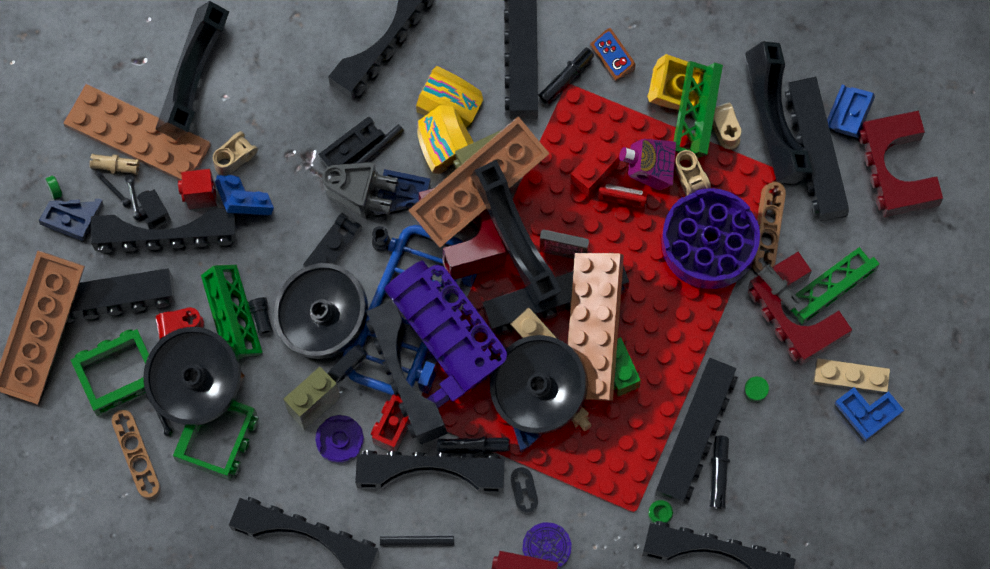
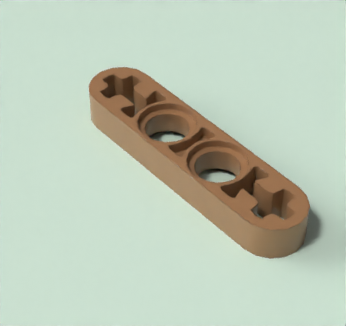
[752,182,786,273]
[112,410,161,500]

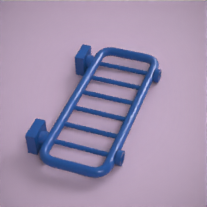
[343,225,478,396]

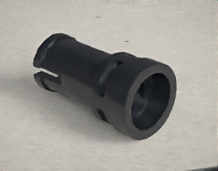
[372,226,391,253]
[248,297,273,335]

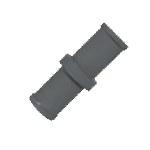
[758,264,801,311]

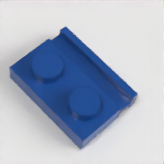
[827,85,875,138]

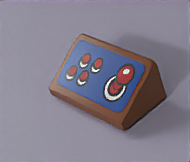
[590,28,636,82]

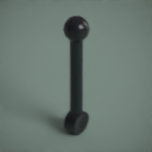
[94,170,131,207]
[125,174,142,221]
[146,395,173,436]

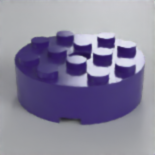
[661,188,760,289]

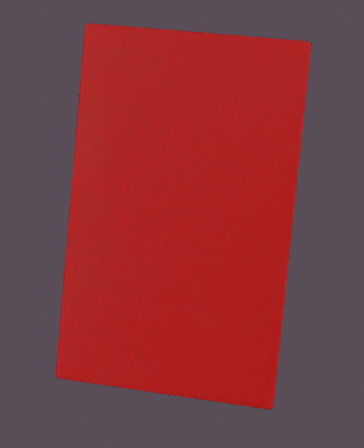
[421,84,777,512]

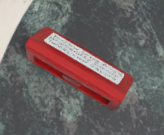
[598,183,648,208]

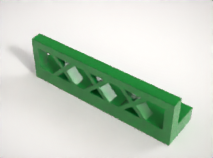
[674,61,723,159]
[784,247,880,326]
[201,265,263,359]

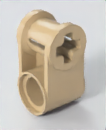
[712,102,742,150]
[213,131,258,176]
[674,150,711,196]

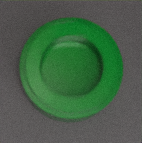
[45,175,62,200]
[744,376,769,402]
[648,500,673,524]

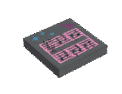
[540,229,589,259]

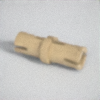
[90,154,140,175]

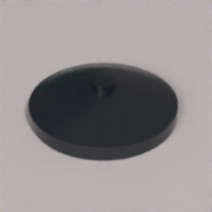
[274,263,368,359]
[143,327,241,425]
[490,335,588,434]

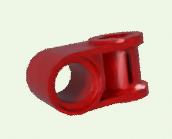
[155,307,204,340]

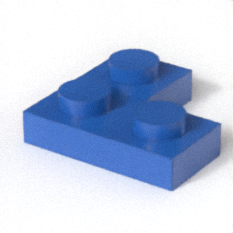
[215,175,274,215]
[834,387,904,441]

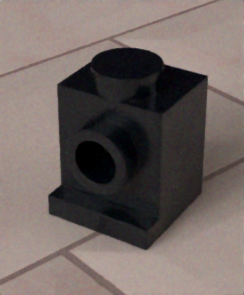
[137,189,171,229]

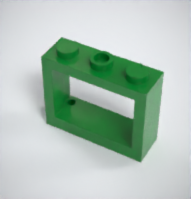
[71,329,149,416]
[173,401,259,481]

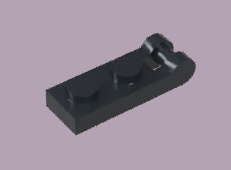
[318,117,385,174]
[303,213,362,267]

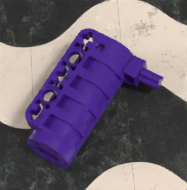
[384,260,507,408]

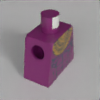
[619,139,676,191]

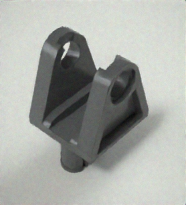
[322,162,398,219]

